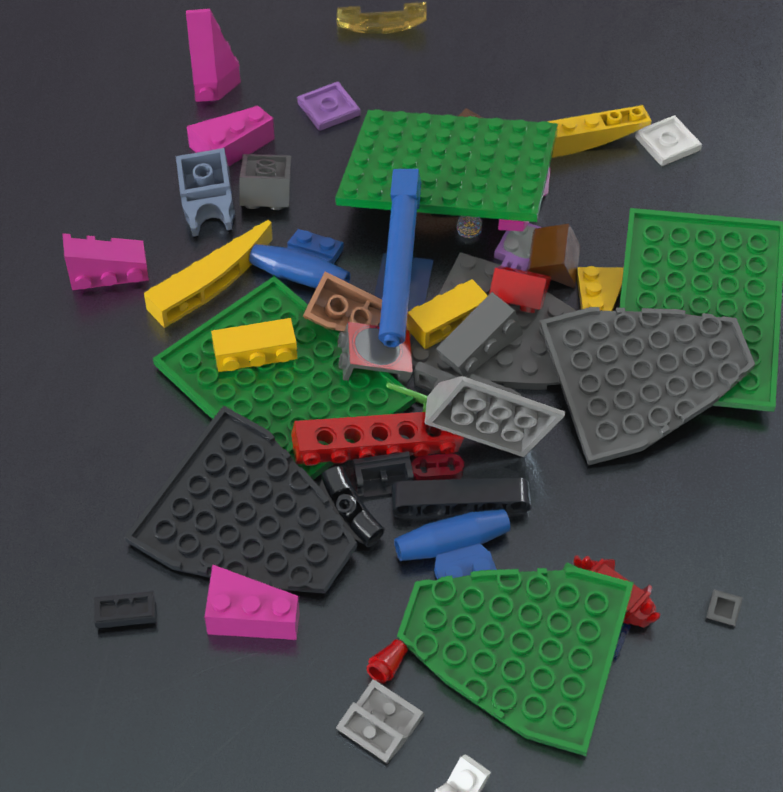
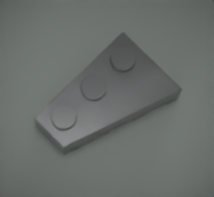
[436,292,523,377]

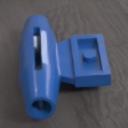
[249,229,351,288]
[394,509,510,580]

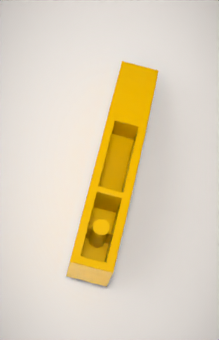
[547,105,651,158]
[144,220,273,328]

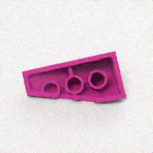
[186,9,241,102]

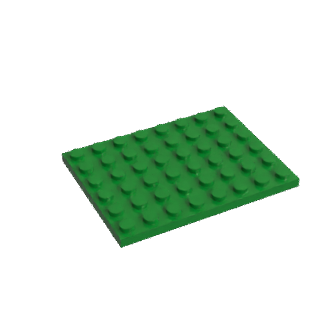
[335,109,558,222]
[620,208,783,412]
[153,276,416,480]

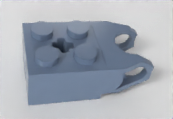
[176,148,235,236]

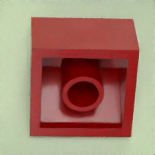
[489,266,551,313]

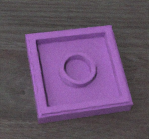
[297,82,360,131]

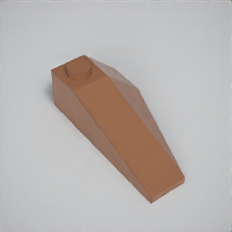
[303,272,411,336]

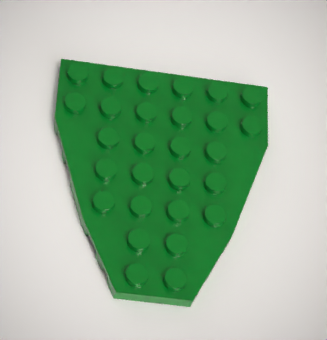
[397,567,634,756]

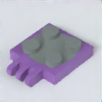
[494,223,542,271]

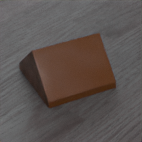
[527,223,580,288]

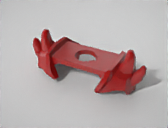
[574,556,661,628]

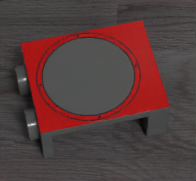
[338,322,413,387]

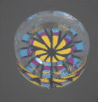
[457,216,482,238]

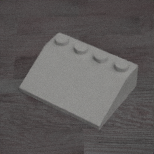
[425,376,565,457]

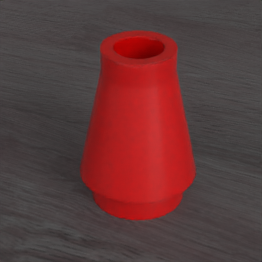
[366,639,408,683]

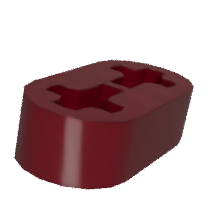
[412,454,464,481]

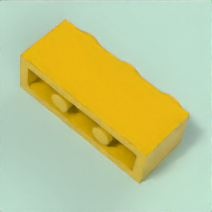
[407,279,488,349]
[211,318,298,372]

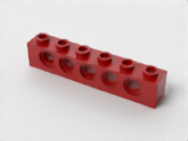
[291,412,464,466]

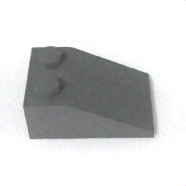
[239,154,291,210]

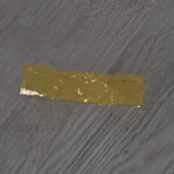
[337,2,427,34]

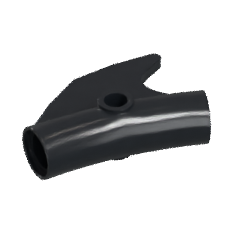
[319,466,385,547]

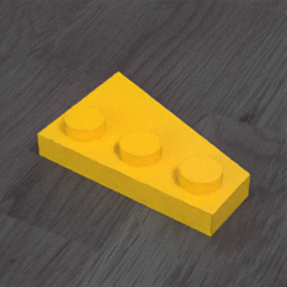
[577,266,624,311]

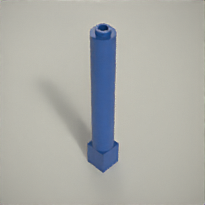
[378,169,421,347]

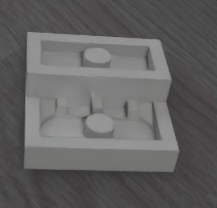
[336,679,425,763]

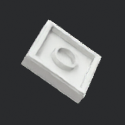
[635,115,702,166]

